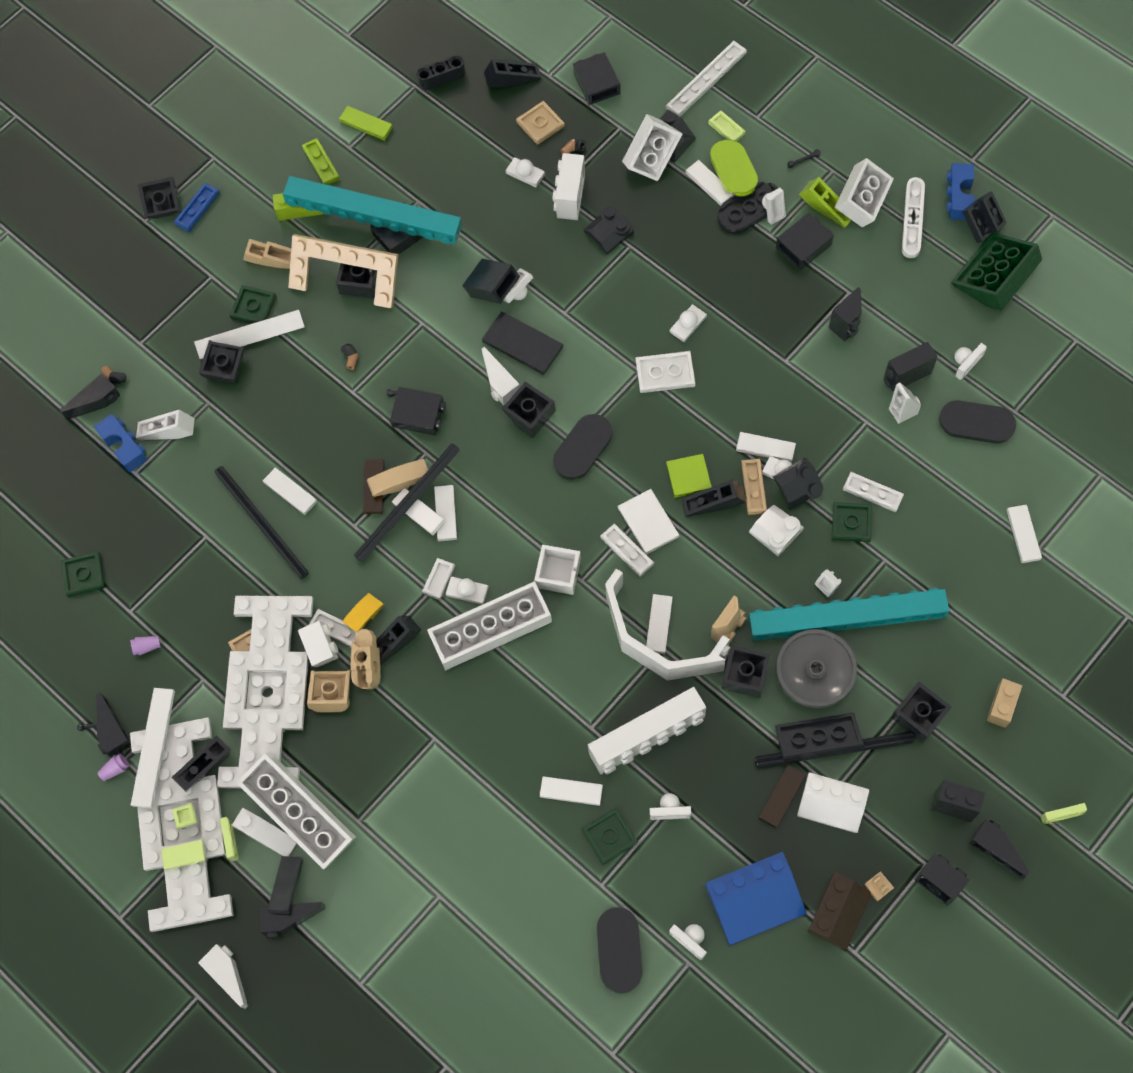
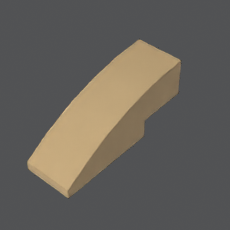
[243,239,291,269]
[367,459,428,497]

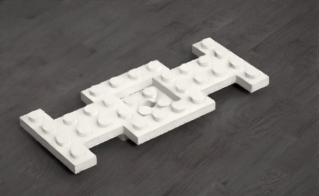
[217,596,313,788]
[130,717,234,932]

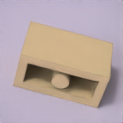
[986,678,1022,728]

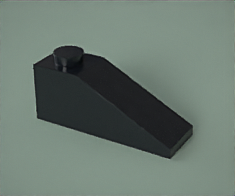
[484,59,541,88]
[60,374,120,420]
[682,479,746,517]
[364,616,421,665]
[96,692,131,758]
[171,736,231,792]
[969,820,1029,879]
[260,902,325,938]

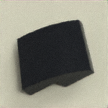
[962,191,1007,243]

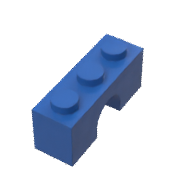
[946,163,974,220]
[94,414,147,473]

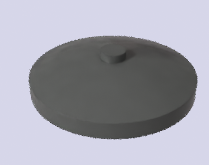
[776,629,857,708]

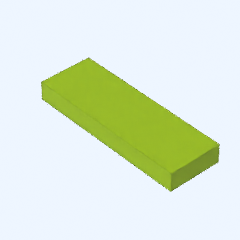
[339,106,393,141]
[302,138,340,185]

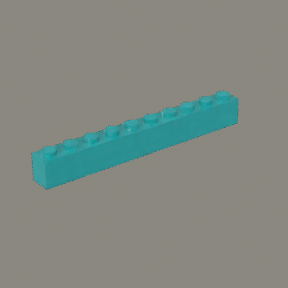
[283,176,462,245]
[748,588,949,641]

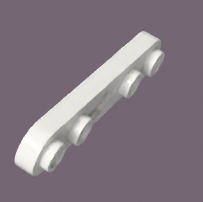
[902,177,925,258]

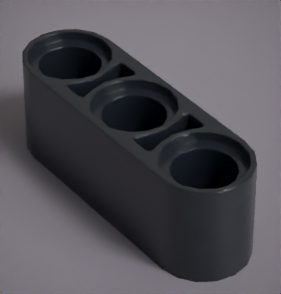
[416,55,465,90]

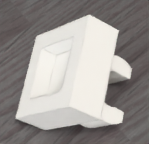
[815,569,841,597]

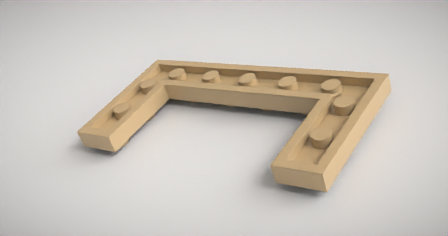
[288,234,399,308]

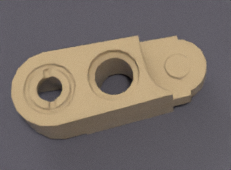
[350,629,381,690]

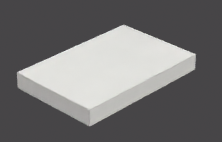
[636,351,695,393]
[618,489,679,555]

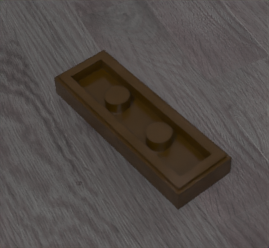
[363,459,384,514]
[759,765,806,828]

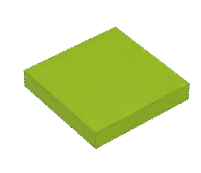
[666,454,712,498]

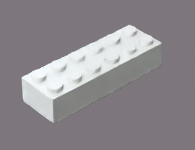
[427,581,552,671]
[588,687,706,775]
[237,752,356,870]

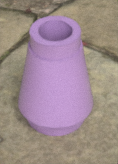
[130,636,160,656]
[97,754,129,781]

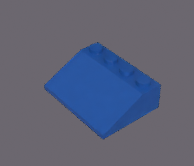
[705,852,807,946]

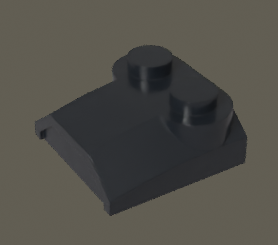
[138,177,180,219]
[584,206,634,254]
[199,340,244,384]
[773,458,823,510]

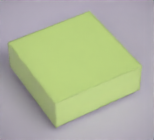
[172,803,198,830]

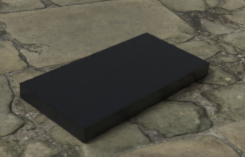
[482,311,563,375]
[775,713,864,762]

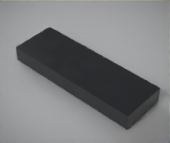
[268,856,303,914]

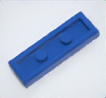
[174,183,220,232]

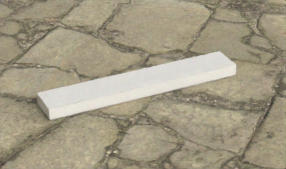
[666,41,747,117]
[194,310,305,359]
[131,688,175,808]

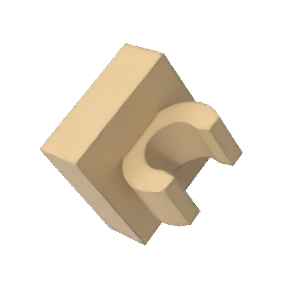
[864,871,894,902]

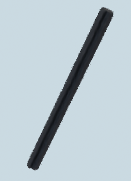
[354,443,460,562]
[215,466,309,579]
[755,731,914,768]

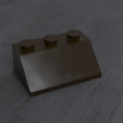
[808,872,871,951]

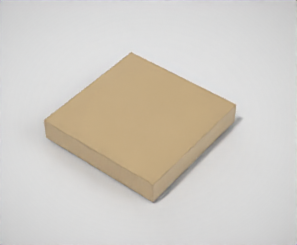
[516,101,565,145]

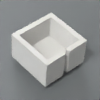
[534,545,581,595]

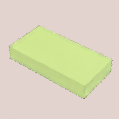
[708,110,746,142]
[1041,803,1087,824]
[220,817,239,861]
[161,840,206,870]

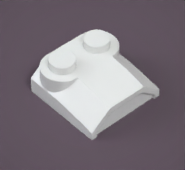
[749,505,804,556]

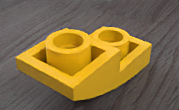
[342,593,384,633]

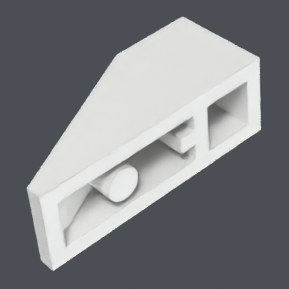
[482,347,520,405]
[889,383,921,424]
[136,410,195,440]
[232,808,297,856]
[198,944,248,1009]

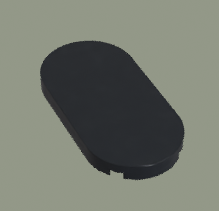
[717,182,778,234]
[939,400,1016,443]
[554,414,612,479]
[597,907,642,994]

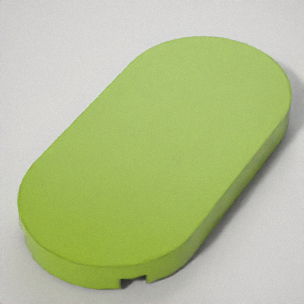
[710,140,758,196]

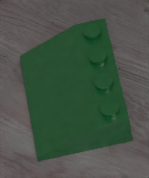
[951,233,1043,310]

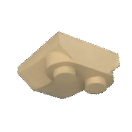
[711,596,747,643]
[307,670,351,712]

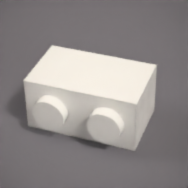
[298,621,338,668]

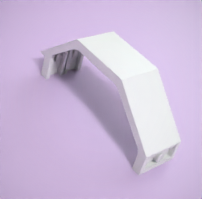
[605,569,730,681]

